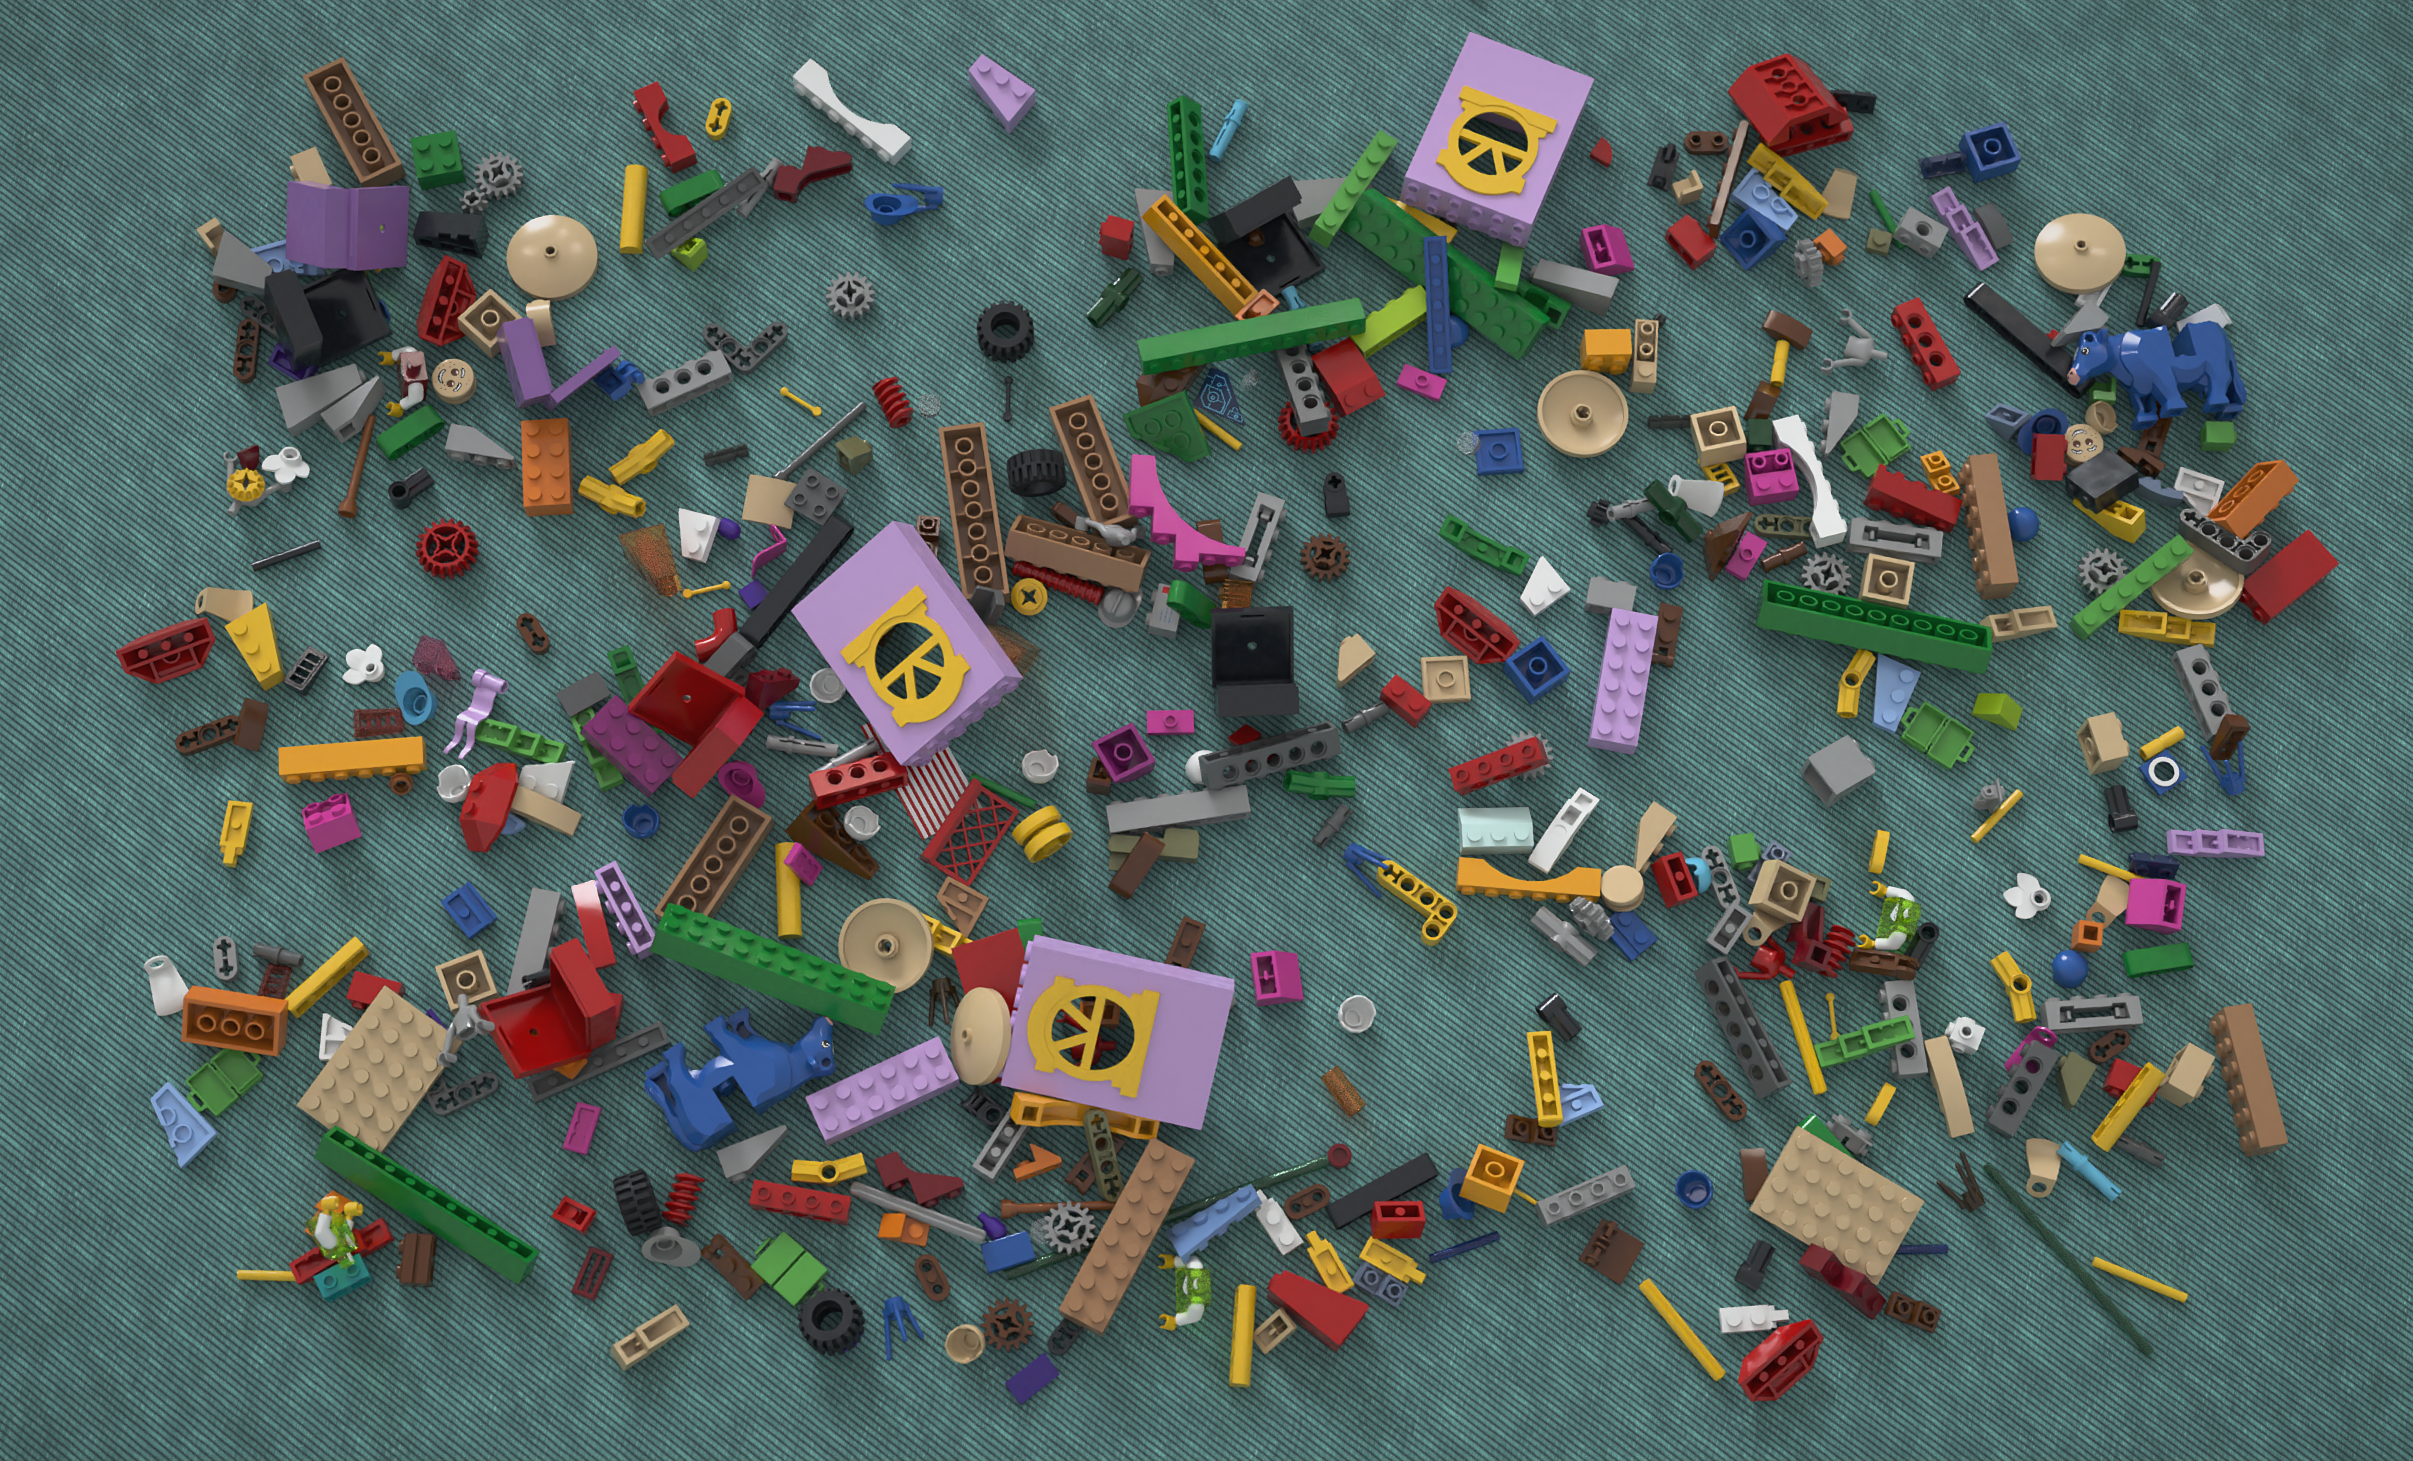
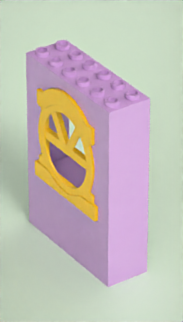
[1399,32,1594,248]
[791,521,1023,767]
[998,935,1234,1130]

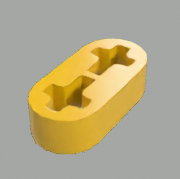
[705,98,732,140]
[1868,829,1890,874]
[1864,1082,1896,1127]

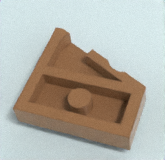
[936,876,990,939]

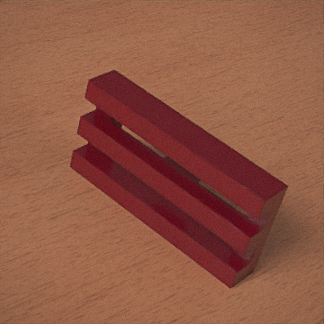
[571,1246,614,1302]

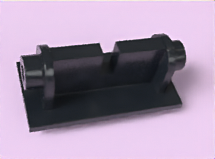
[1830,88,1877,114]
[1647,143,1681,192]

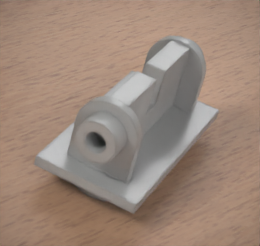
[1973,779,2005,815]
[1825,1114,1874,1157]

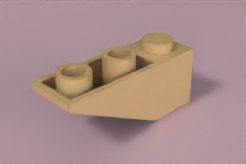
[1630,319,1658,394]
[1633,801,1677,874]

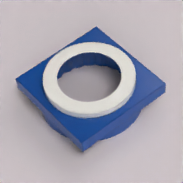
[2138,749,2188,796]

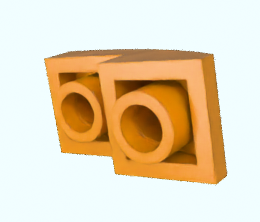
[1920,450,1960,496]

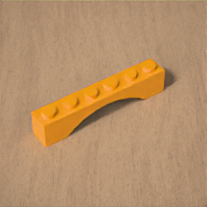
[1456,857,1601,903]
[1009,1092,1160,1140]

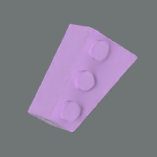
[969,54,1036,134]

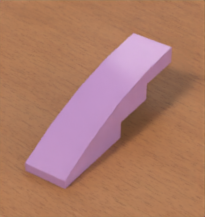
[1928,186,1999,271]
[2166,829,2265,858]

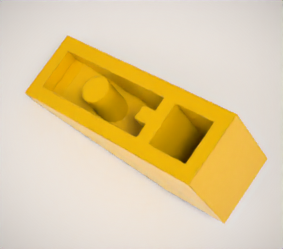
[2073,498,2146,544]

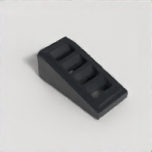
[283,646,330,697]

